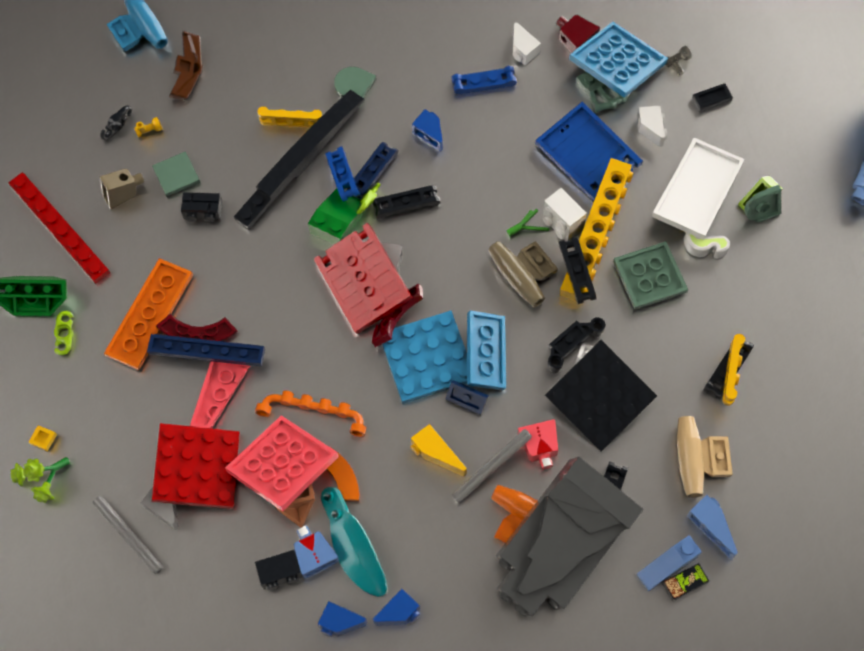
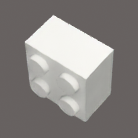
[542,188,587,241]

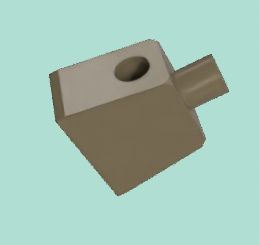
[100,168,144,210]

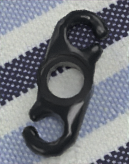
[100,105,132,140]

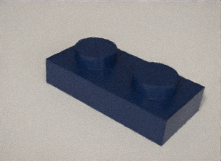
[445,380,489,415]

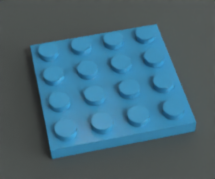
[569,22,668,98]
[382,311,467,404]

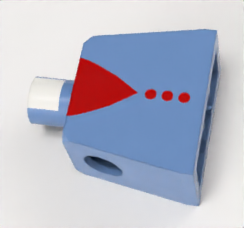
[294,526,339,579]

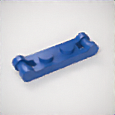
[451,66,517,95]
[325,146,360,202]

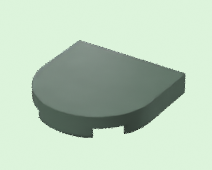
[334,67,376,98]
[744,185,782,222]

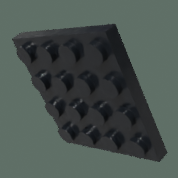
[545,340,657,452]

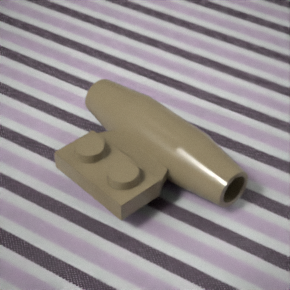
[488,241,558,307]

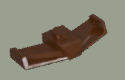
[169,31,203,101]

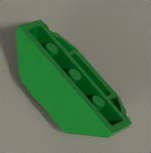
[0,276,67,316]

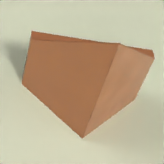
[275,484,315,528]

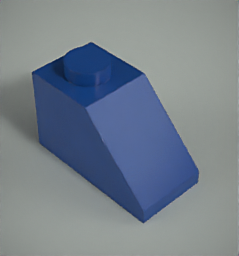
[412,109,443,152]
[373,589,420,626]
[318,601,367,637]

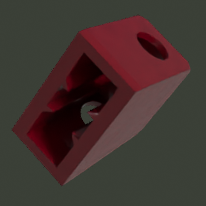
[556,15,600,53]

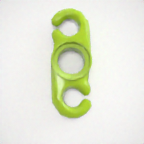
[357,183,381,215]
[54,311,73,355]

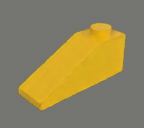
[410,424,467,477]

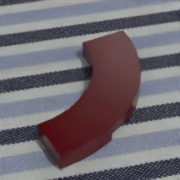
[372,284,423,347]
[156,313,238,341]

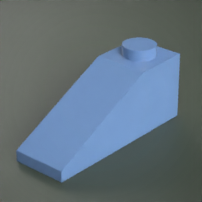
[687,495,738,560]
[637,535,702,591]

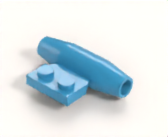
[106,0,168,52]

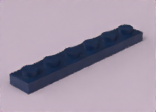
[147,334,265,367]

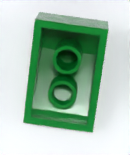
[308,188,367,245]

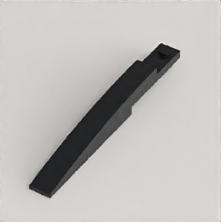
[234,89,365,230]

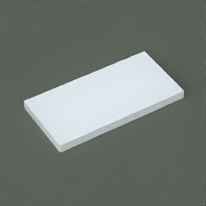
[652,138,745,240]

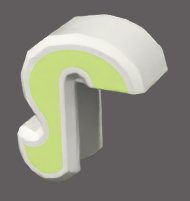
[684,232,730,259]

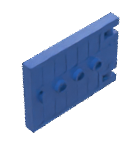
[535,102,643,202]

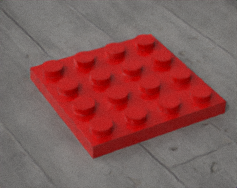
[151,423,240,509]

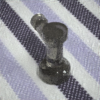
[666,46,692,76]

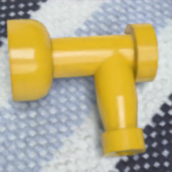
[134,117,163,138]

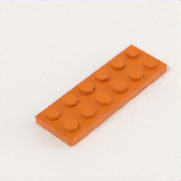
[104,258,193,371]

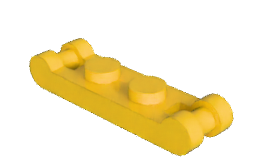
[257,106,322,128]
[722,334,745,406]

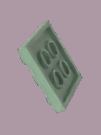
[613,241,688,310]

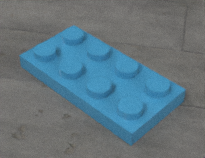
[467,310,506,391]

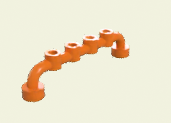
[255,390,367,437]

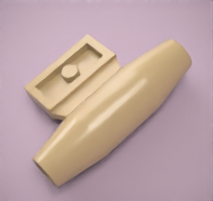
[677,416,733,498]

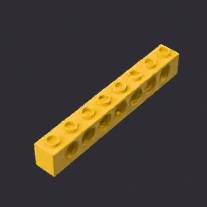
[559,158,634,301]

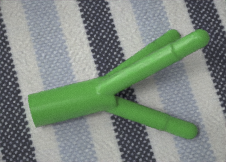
[506,209,550,237]

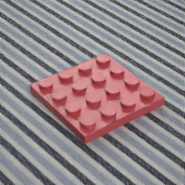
[225,415,339,512]

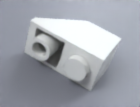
[637,106,667,147]

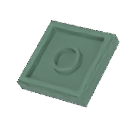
[152,151,201,197]

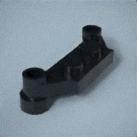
[548,317,606,373]

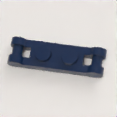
[347,142,399,199]

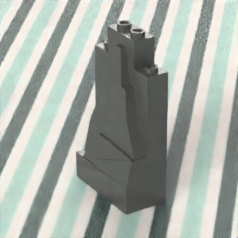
[496,457,644,616]

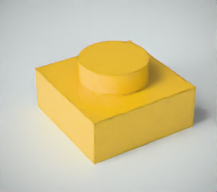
[28,425,57,452]

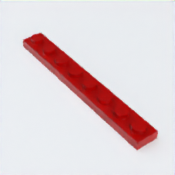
[8,172,110,284]

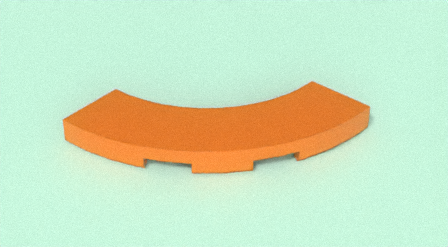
[327,447,359,502]

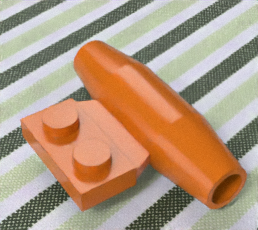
[491,485,538,543]

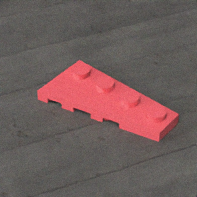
[190,361,250,428]

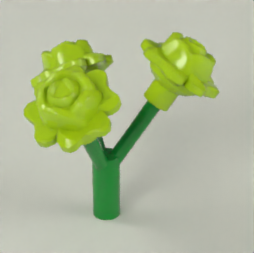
[10,457,70,503]

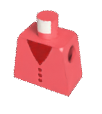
[517,419,558,469]

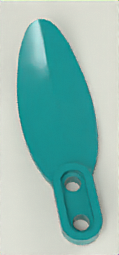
[321,487,387,596]

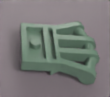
[576,72,637,114]

